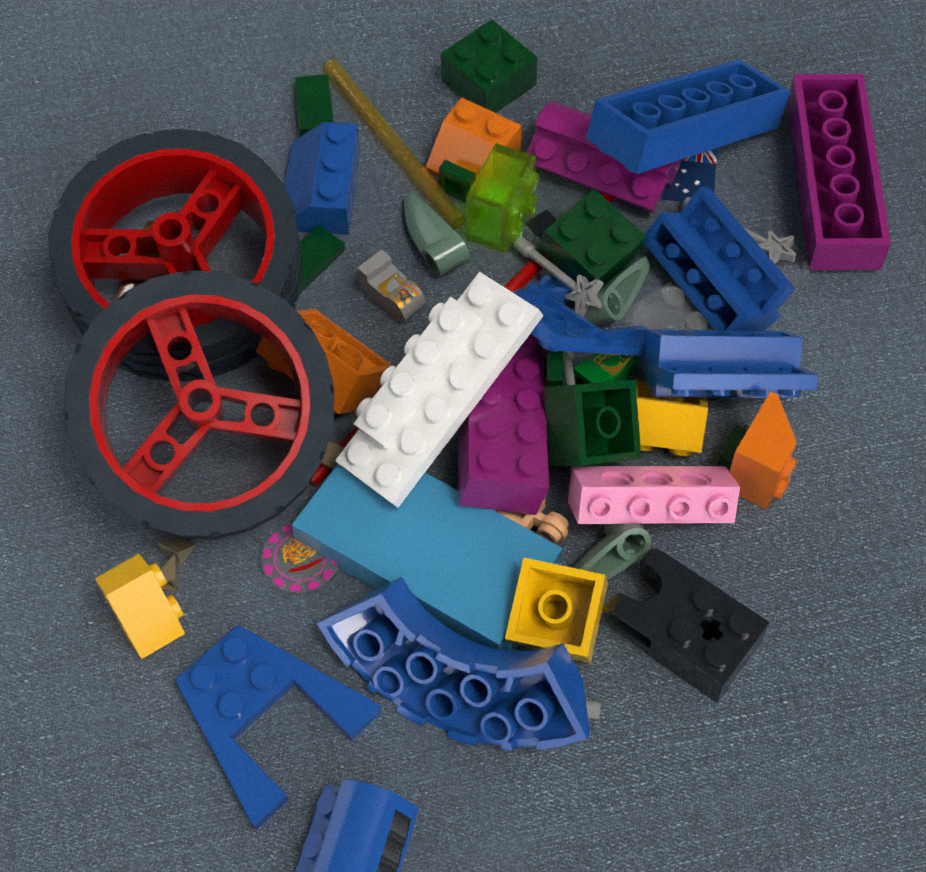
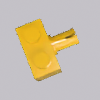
[95,554,185,659]

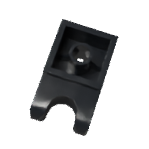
[602,548,770,703]

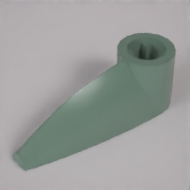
[404,192,470,278]
[574,256,650,326]
[573,523,651,580]

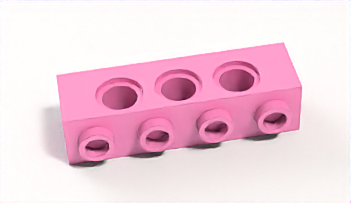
[568,466,740,524]

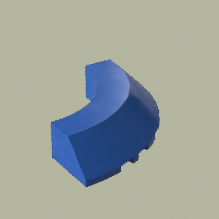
[316,577,590,751]

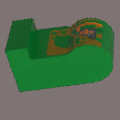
[573,353,642,384]

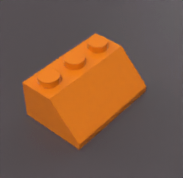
[255,309,393,414]

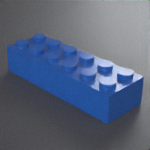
[586,59,791,174]

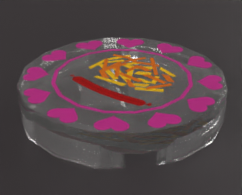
[261,522,340,599]

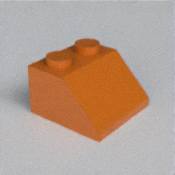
[426,97,522,200]
[729,391,798,510]

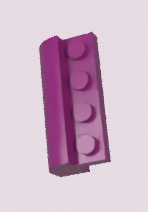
[523,100,683,214]

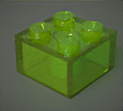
[466,143,539,254]

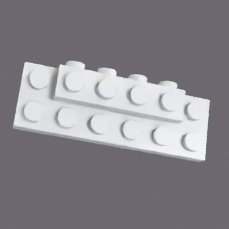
[335,272,543,508]

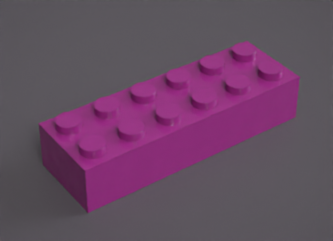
[787,74,891,270]
[458,334,549,515]

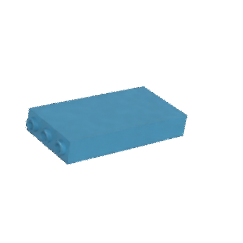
[291,464,564,650]

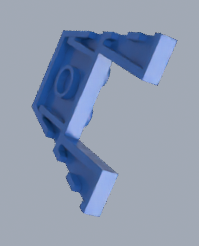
[512,275,648,356]
[175,625,382,830]

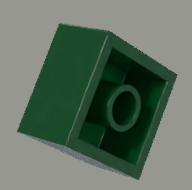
[441,19,538,113]
[537,189,647,288]
[544,380,641,466]

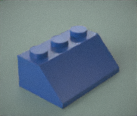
[284,122,360,235]

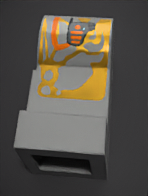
[357,250,427,323]

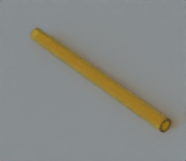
[323,58,466,230]

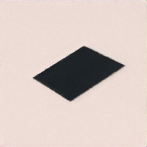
[525,209,557,239]

